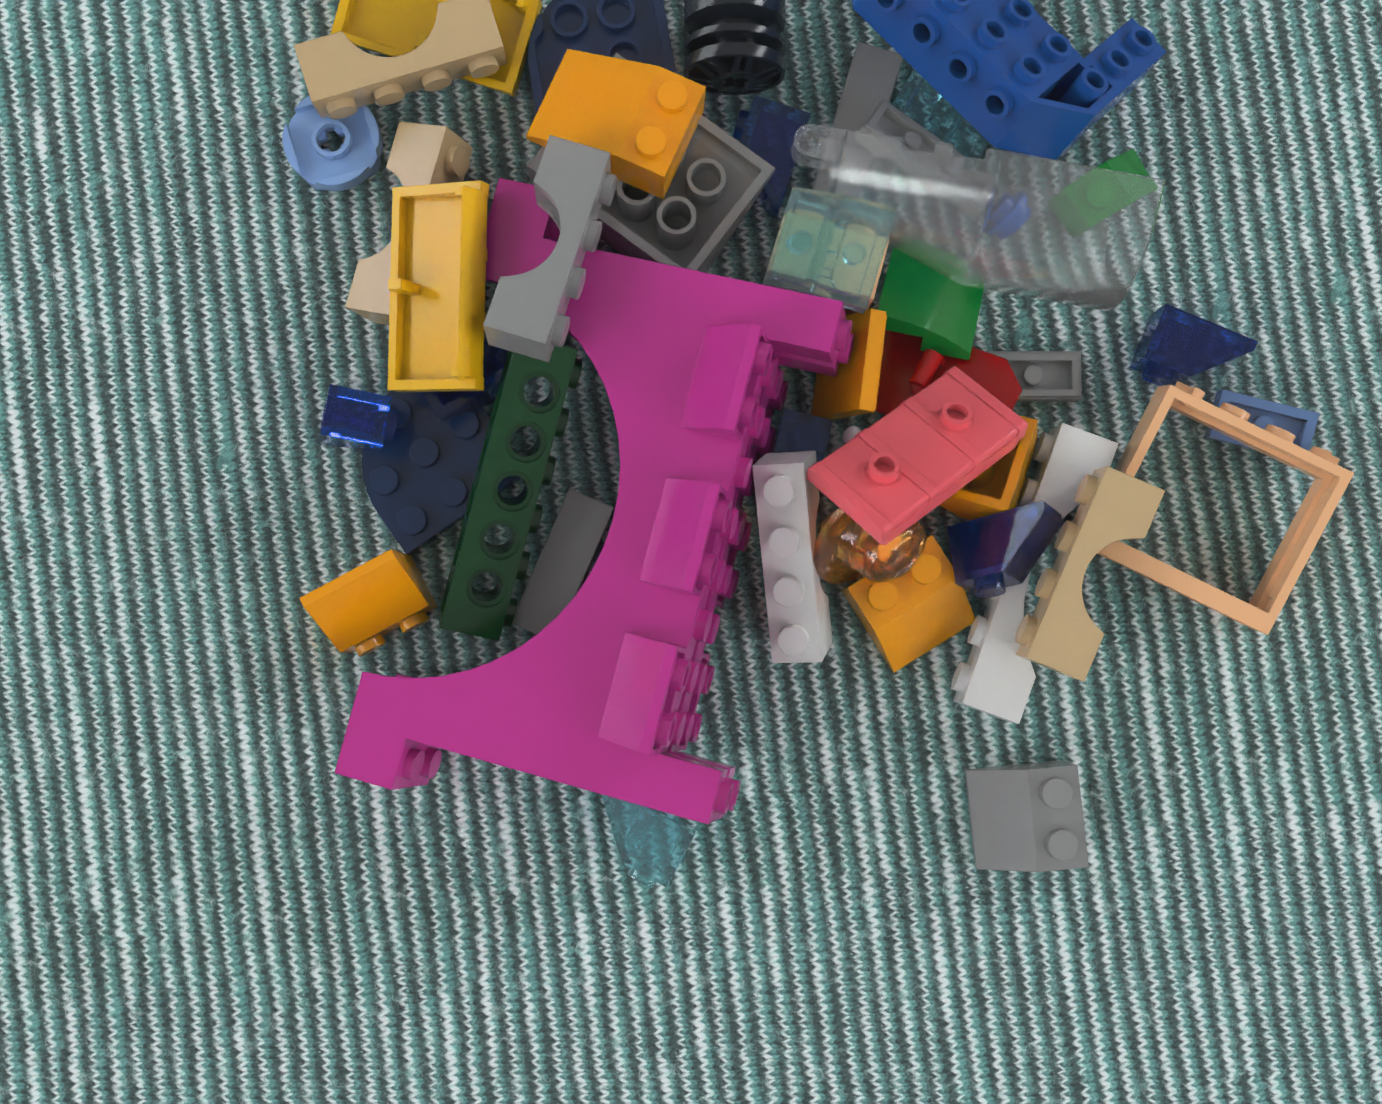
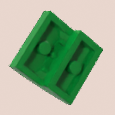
[877,244,985,360]

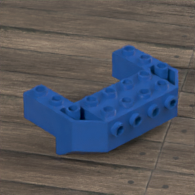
[852,0,1167,161]

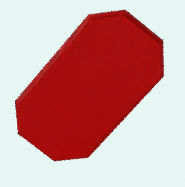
[875,330,1022,415]

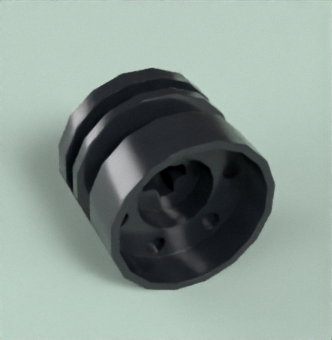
[684,0,786,95]

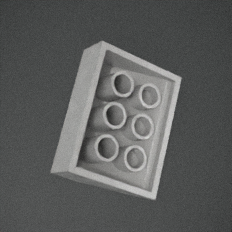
[527,53,775,273]

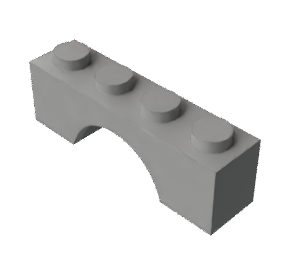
[483,135,618,362]

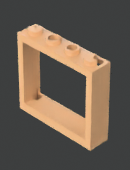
[1097,381,1354,635]

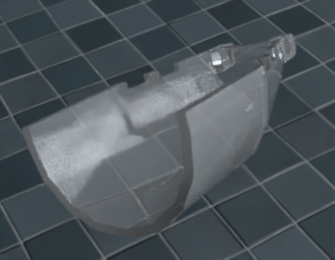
[791,124,1166,311]

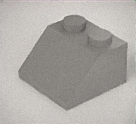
[965,760,1089,872]

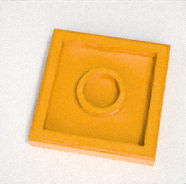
[811,308,887,421]

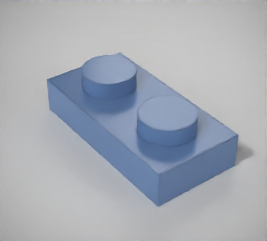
[1204,389,1320,451]

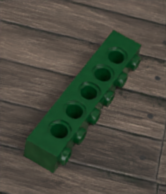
[438,343,582,641]

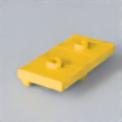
[330,0,542,97]
[387,180,489,392]

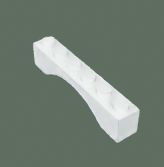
[951,423,1119,724]

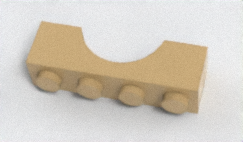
[294,0,507,119]
[345,121,473,325]
[1015,466,1165,682]

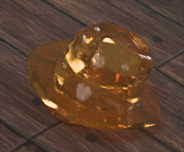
[813,508,927,584]

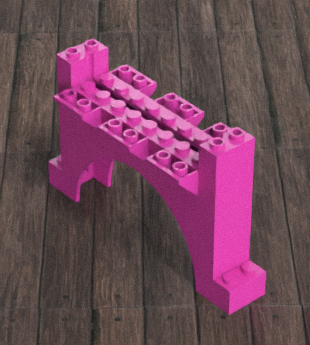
[335,178,855,824]

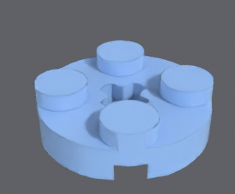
[282,96,383,191]

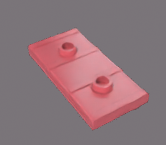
[806,366,1028,545]

